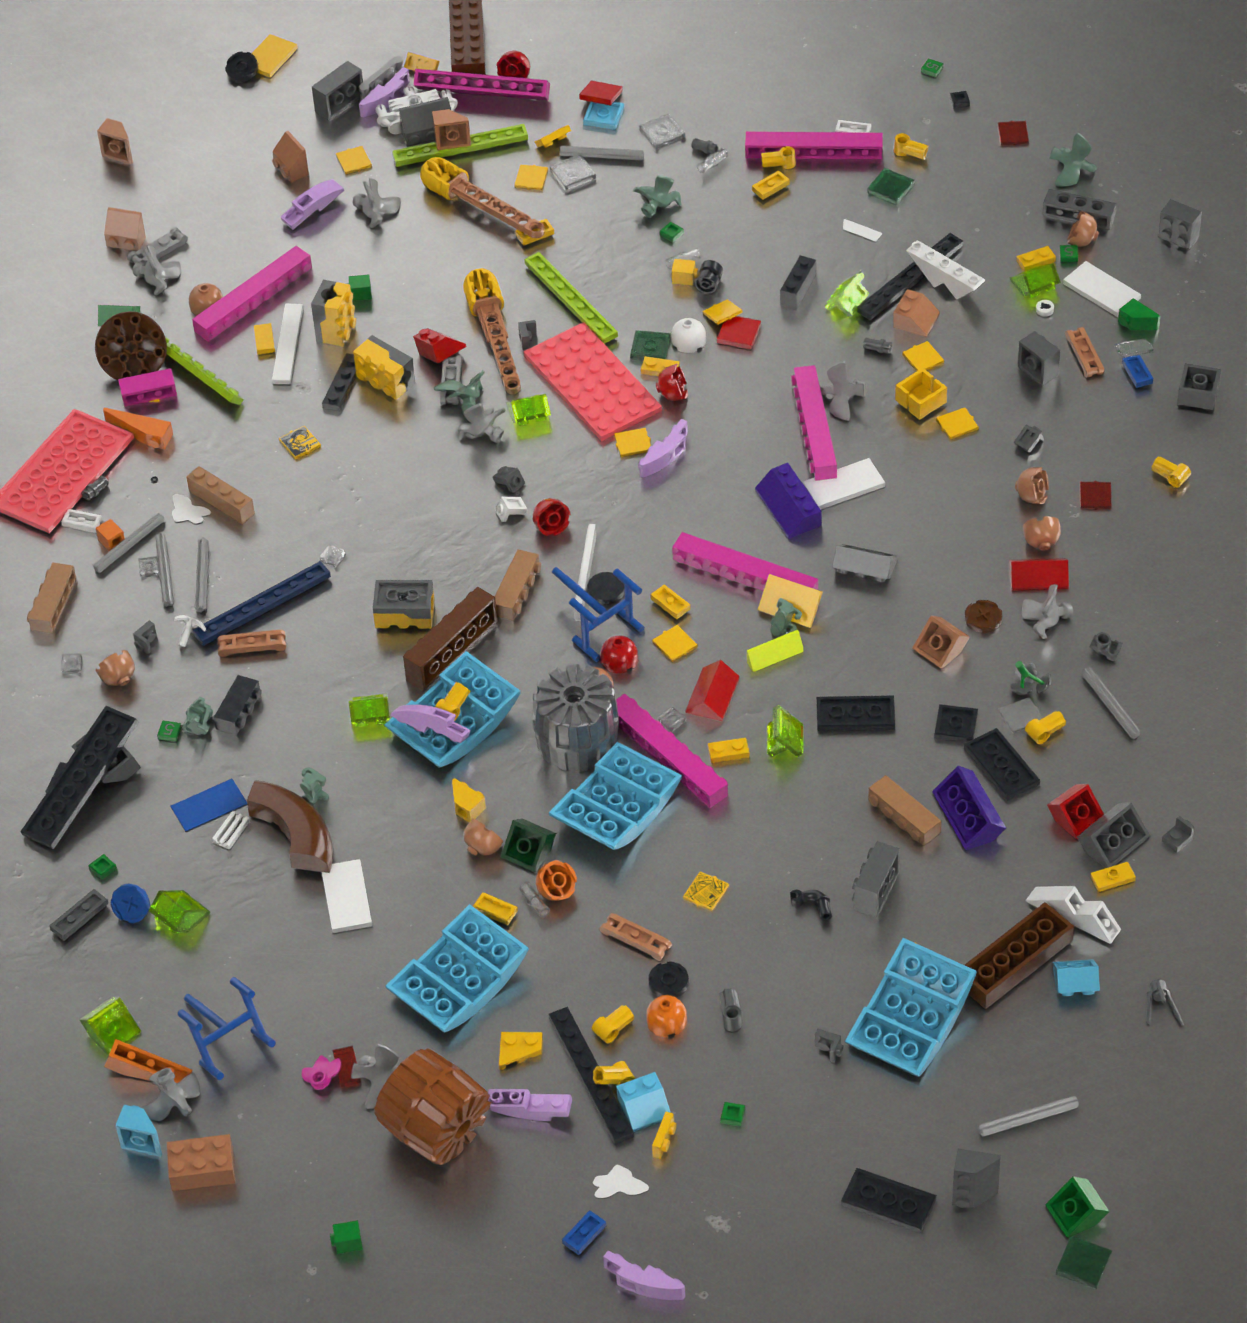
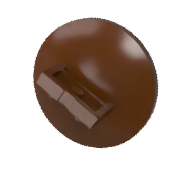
[95,311,167,380]

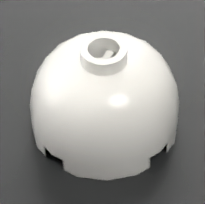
[671,318,706,353]

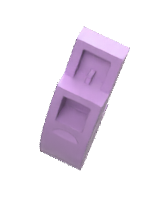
[359,67,410,118]
[281,179,344,230]
[638,419,688,478]
[391,705,471,743]
[488,1089,572,1121]
[603,1251,685,1300]

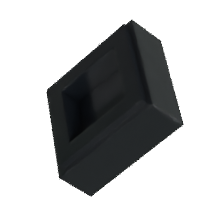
[950,91,970,109]

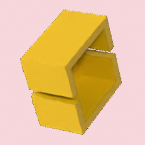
[895,368,947,420]

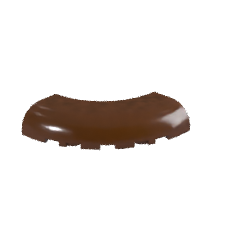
[247,780,333,873]

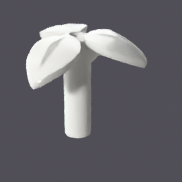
[174,615,206,647]

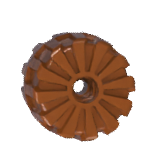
[374,1048,491,1165]

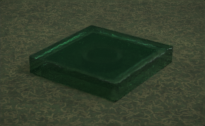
[867,168,914,205]
[630,330,671,361]
[1056,1236,1112,1289]

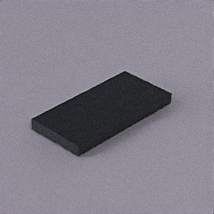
[816,695,895,731]
[964,728,1040,801]
[841,1168,937,1233]

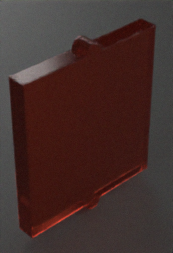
[998,120,1029,146]
[1080,480,1112,510]

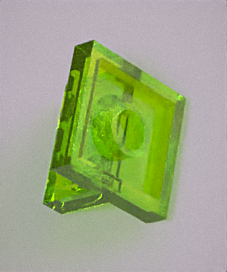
[824,271,870,317]
[767,705,804,757]

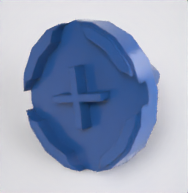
[111,883,150,923]

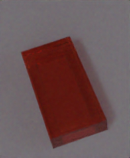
[333,1046,361,1087]

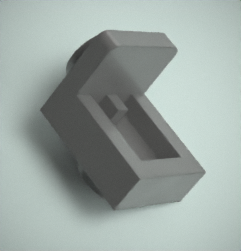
[492,466,525,493]

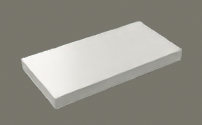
[1063,261,1141,317]
[802,458,885,510]
[322,859,372,933]

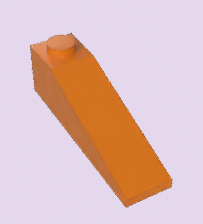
[103,407,173,450]
[104,1039,193,1083]

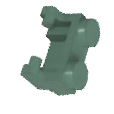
[770,598,802,636]
[182,697,213,735]
[300,767,329,804]

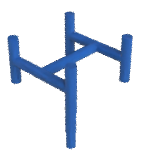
[552,567,645,662]
[178,977,276,1080]

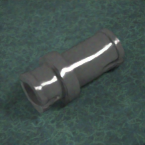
[691,138,719,155]
[863,337,892,354]
[82,476,109,501]

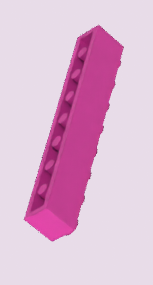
[414,69,550,101]
[745,131,883,159]
[192,246,312,342]
[791,365,837,481]
[672,532,818,591]
[616,694,728,808]

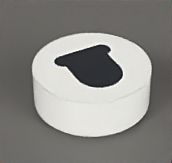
[1036,300,1054,317]

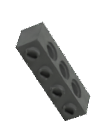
[1042,189,1116,230]

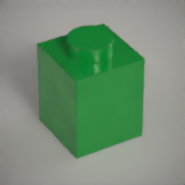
[348,274,372,301]
[330,1220,363,1254]

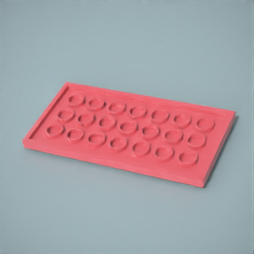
[524,322,662,442]
[0,409,134,534]

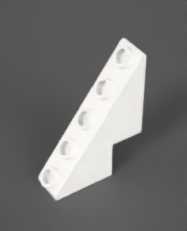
[906,240,985,300]
[1025,886,1121,943]

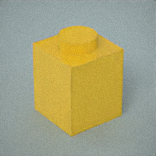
[672,259,698,286]

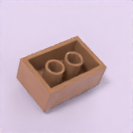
[167,1134,235,1191]

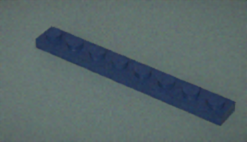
[193,561,331,646]

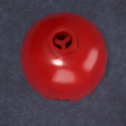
[496,50,531,78]
[656,364,688,401]
[533,498,571,536]
[600,635,638,674]

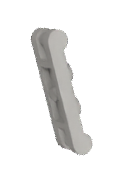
[359,56,403,100]
[127,227,188,265]
[440,356,462,405]

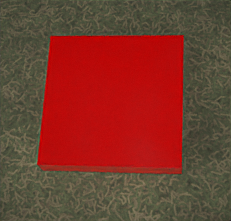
[579,80,623,105]
[717,316,761,350]

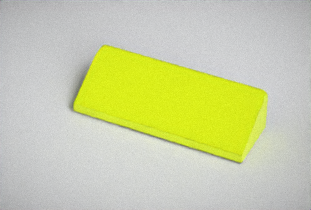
[747,630,804,672]

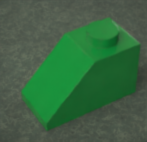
[1118,298,1160,330]

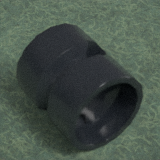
[695,260,723,293]

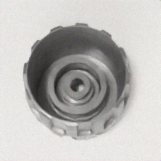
[533,664,619,772]

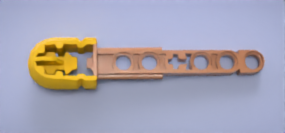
[420,157,544,238]
[463,268,521,395]

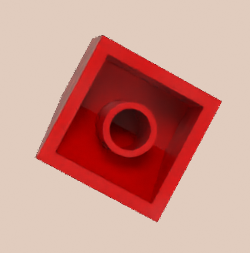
[413,328,467,363]
[1047,784,1104,839]

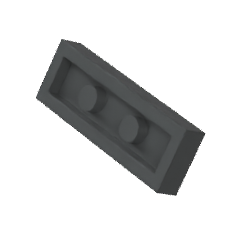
[49,889,108,941]

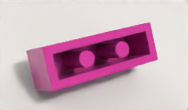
[118,368,177,407]

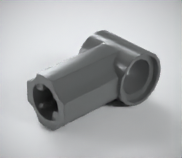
[719,988,742,1032]

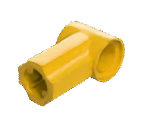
[893,133,929,160]
[761,146,796,169]
[1151,456,1191,488]
[435,682,471,721]
[1025,711,1066,744]
[592,1005,634,1044]
[593,1061,635,1085]

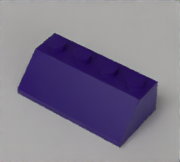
[755,463,822,539]
[932,766,1006,850]

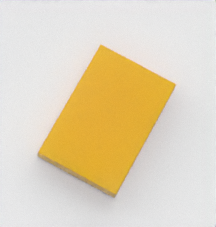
[252,34,298,78]
[758,574,823,628]

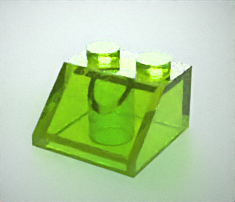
[1009,263,1061,298]
[506,394,551,426]
[349,693,390,727]
[149,890,210,934]
[79,997,141,1055]

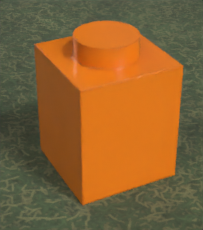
[96,519,125,551]

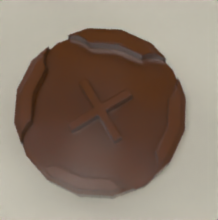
[965,600,1002,633]

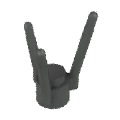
[1146,979,1183,1026]

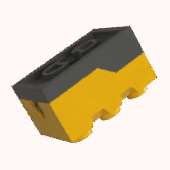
[311,279,356,347]
[353,335,415,400]
[373,580,435,629]

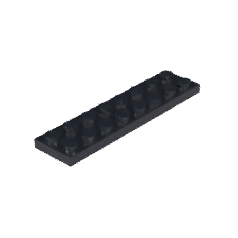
[20,706,139,849]

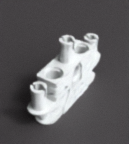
[375,86,458,134]

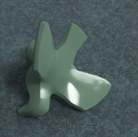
[1049,133,1097,187]
[633,175,682,218]
[434,370,485,413]

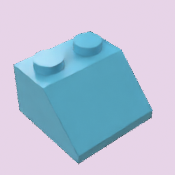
[1052,959,1100,996]
[616,1072,671,1132]
[115,1105,162,1157]

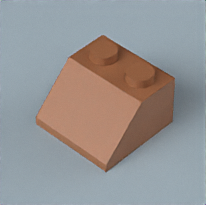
[432,109,471,151]
[97,118,133,164]
[272,131,309,183]
[104,207,146,251]
[893,289,940,337]
[912,616,970,669]

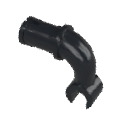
[790,889,832,920]

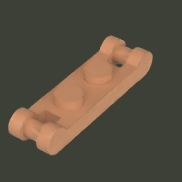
[1065,327,1104,378]
[217,630,286,657]
[599,913,672,961]

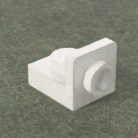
[495,497,527,522]

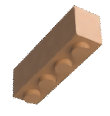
[186,466,255,525]
[495,549,541,621]
[27,562,76,634]
[868,775,941,846]

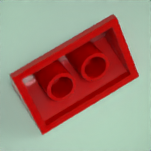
[1009,558,1069,591]
[685,660,739,721]

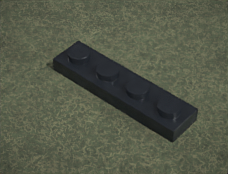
[322,353,356,411]

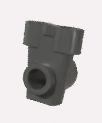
[1089,632,1123,662]

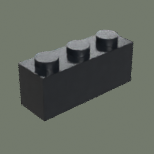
[780,255,816,310]
[214,675,262,735]

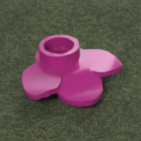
[302,1055,341,1090]

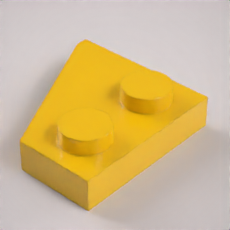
[499,1032,543,1070]

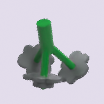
[1011,661,1051,695]

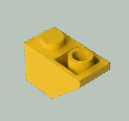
[452,778,486,822]

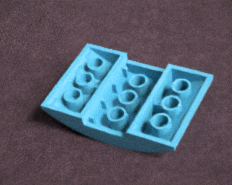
[384,651,521,767]
[549,742,682,850]
[385,904,529,1033]
[845,938,977,1077]

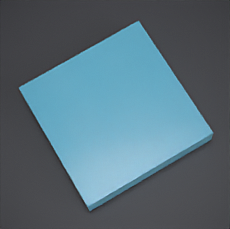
[583,102,625,130]

